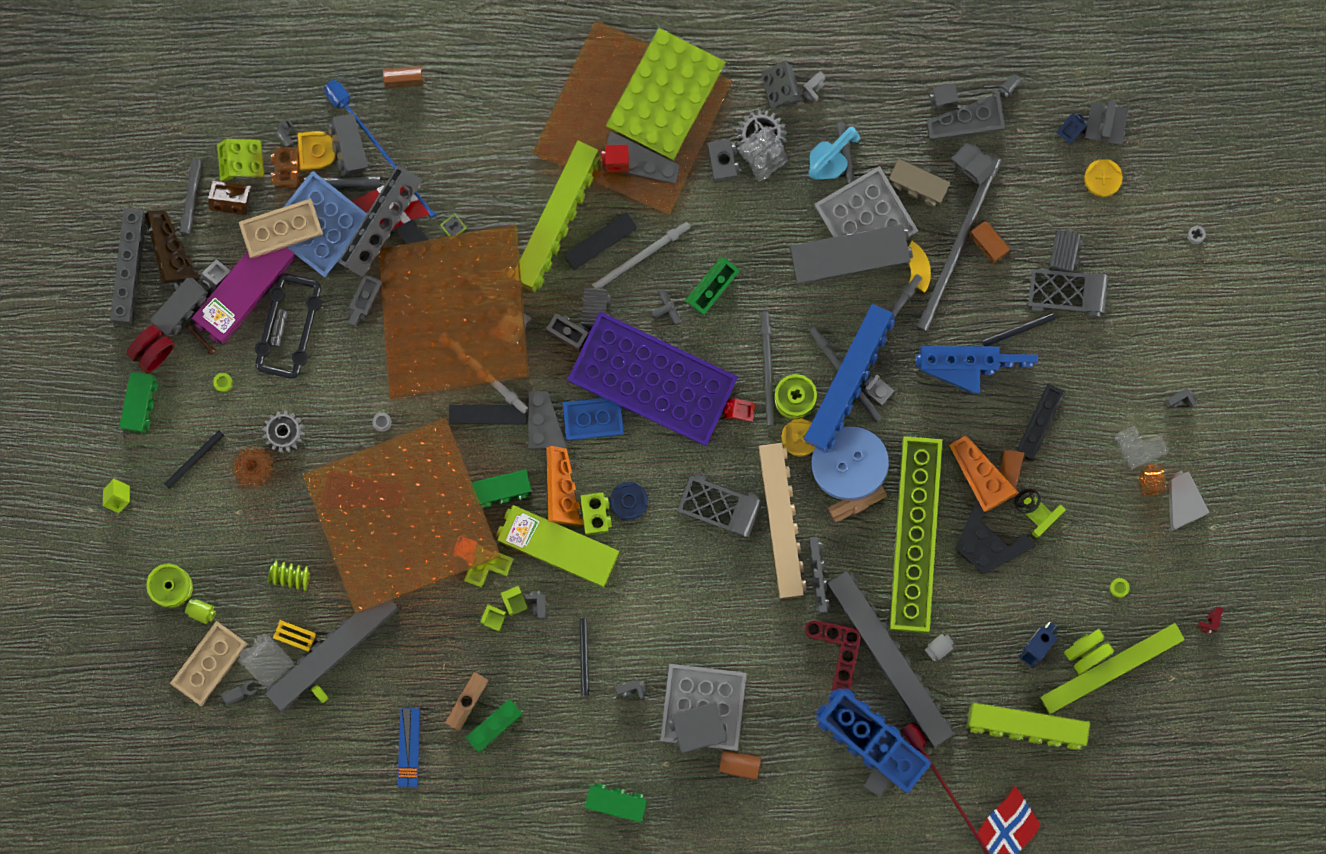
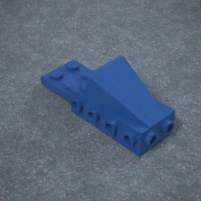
[915,346,1038,394]
[815,688,932,793]

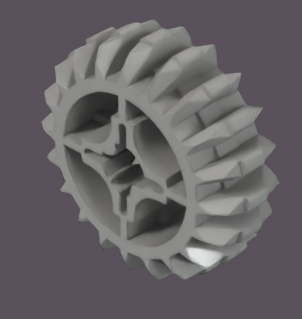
[736,110,787,161]

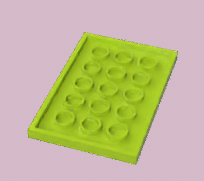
[606,28,726,161]

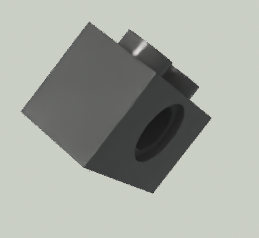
[708,139,740,183]

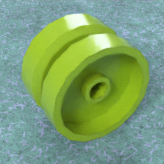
[774,374,817,420]
[146,564,193,609]
[1064,629,1114,675]

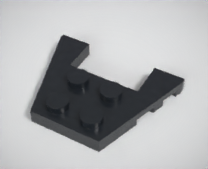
[955,499,1036,575]

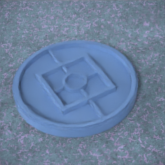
[812,427,889,500]

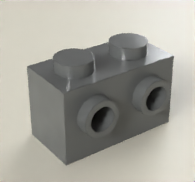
[546,313,589,352]

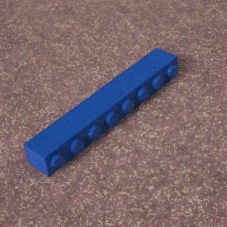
[804,304,895,453]

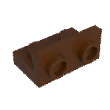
[208,181,251,215]

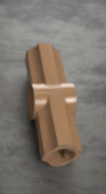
[828,485,887,523]
[445,672,489,731]

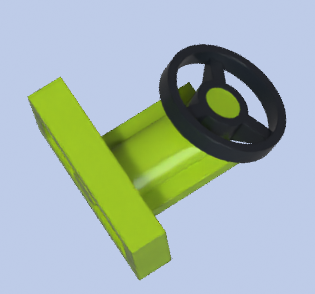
[1014,488,1066,539]

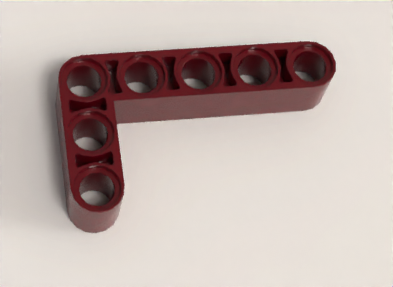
[805,620,861,693]

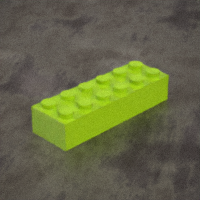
[966,703,1090,750]

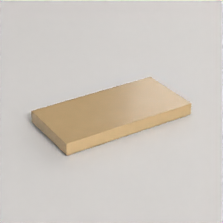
[239,198,323,259]
[170,621,248,707]

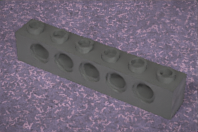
[338,165,422,277]
[110,208,146,326]

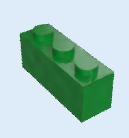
[685,257,740,315]
[119,372,158,434]
[470,469,532,509]
[465,699,523,753]
[584,782,647,823]

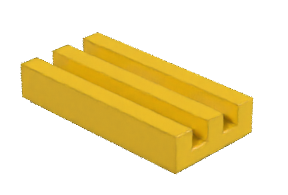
[273,620,316,652]

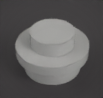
[372,413,392,432]

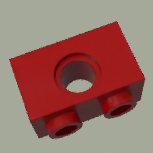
[602,145,629,173]

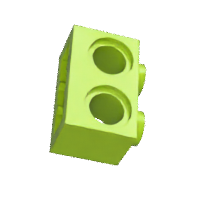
[580,493,612,536]

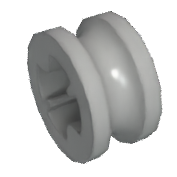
[1187,226,1206,244]

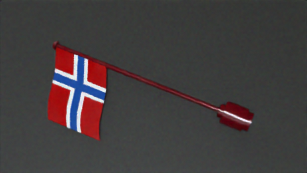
[900,722,1041,854]

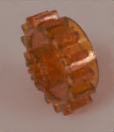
[231,445,274,488]

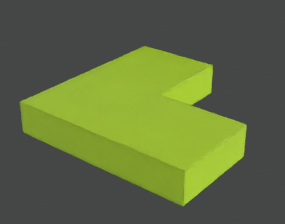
[464,545,514,588]

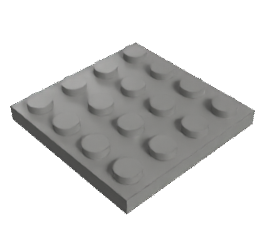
[814,166,918,237]
[660,664,747,751]

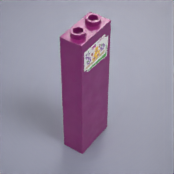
[192,247,297,344]

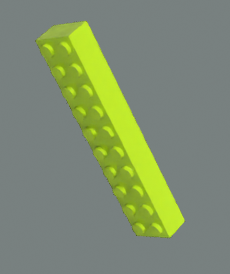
[889,436,942,634]

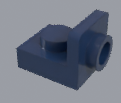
[1056,113,1087,144]

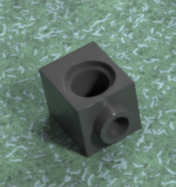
[929,83,959,110]
[863,768,890,797]

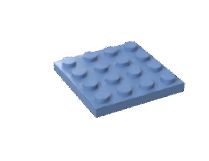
[284,171,367,278]

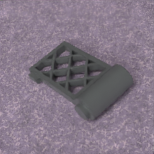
[1028,269,1109,318]
[677,474,763,538]

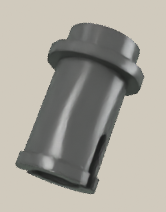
[998,74,1021,98]

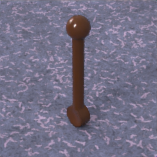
[186,324,215,355]

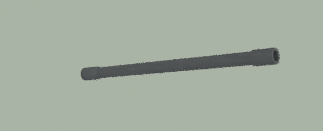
[917,156,1001,332]

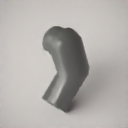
[277,119,294,148]

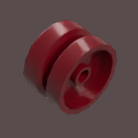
[126,325,175,374]

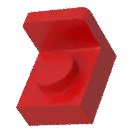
[723,398,755,422]

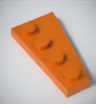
[949,436,1018,512]
[547,446,584,527]

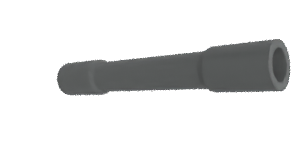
[179,159,203,235]
[304,176,381,188]

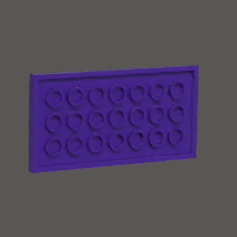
[567,312,738,447]

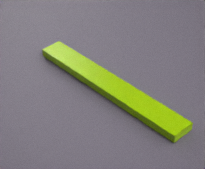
[1040,623,1185,714]

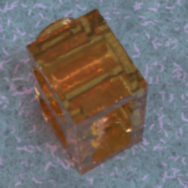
[271,147,300,189]
[1138,464,1166,496]

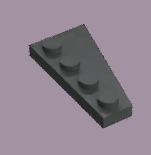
[927,92,1005,140]
[602,131,680,185]
[809,537,829,616]

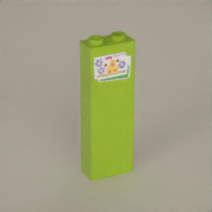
[496,505,619,588]

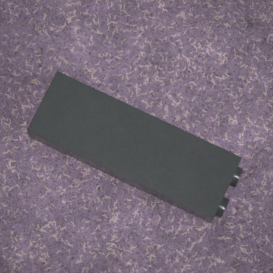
[790,224,913,285]

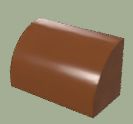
[383,66,423,88]
[969,221,1011,264]
[999,450,1024,489]
[719,749,761,780]

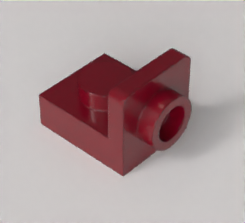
[1197,606,1224,634]

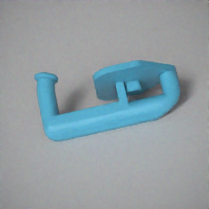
[809,127,860,180]

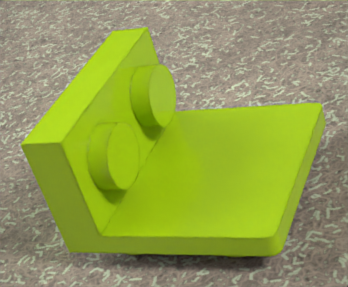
[217,139,264,182]

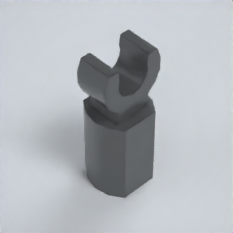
[222,680,257,706]

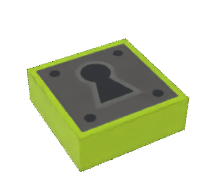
[440,214,467,240]

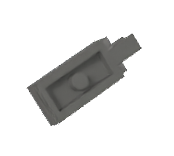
[348,274,383,328]

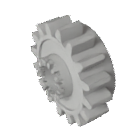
[262,411,305,453]

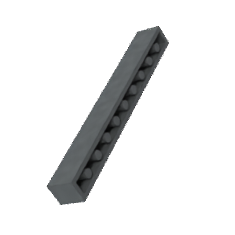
[827,571,954,748]

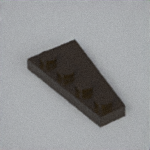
[145,211,200,283]

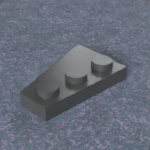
[528,391,567,449]

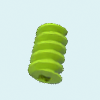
[268,560,310,591]

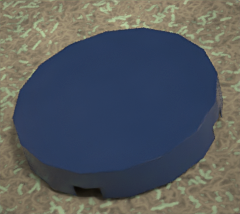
[610,482,648,520]

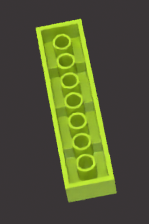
[512,141,602,293]

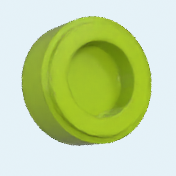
[213,373,233,393]
[1109,578,1130,598]
[311,684,329,703]

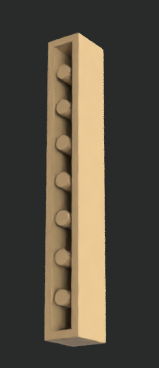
[759,443,806,600]

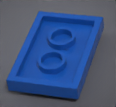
[563,398,624,441]

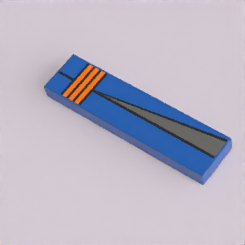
[398,708,421,787]

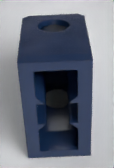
[1018,622,1058,668]

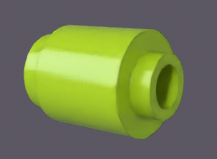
[185,599,216,624]

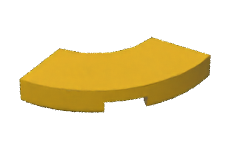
[908,241,931,293]

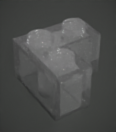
[1115,426,1169,471]

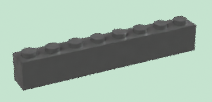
[265,590,399,712]

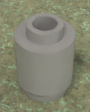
[924,634,954,661]

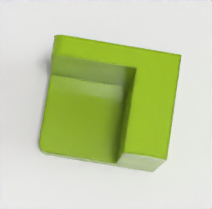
[103,478,130,513]
[501,586,528,616]
[480,605,507,631]

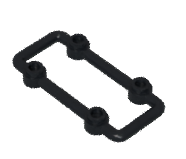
[255,274,322,379]

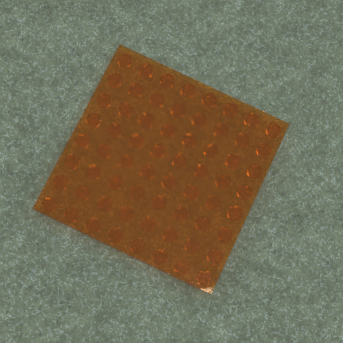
[532,20,732,216]
[379,224,529,399]
[303,417,501,614]

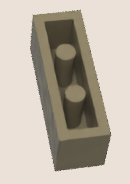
[888,159,950,207]

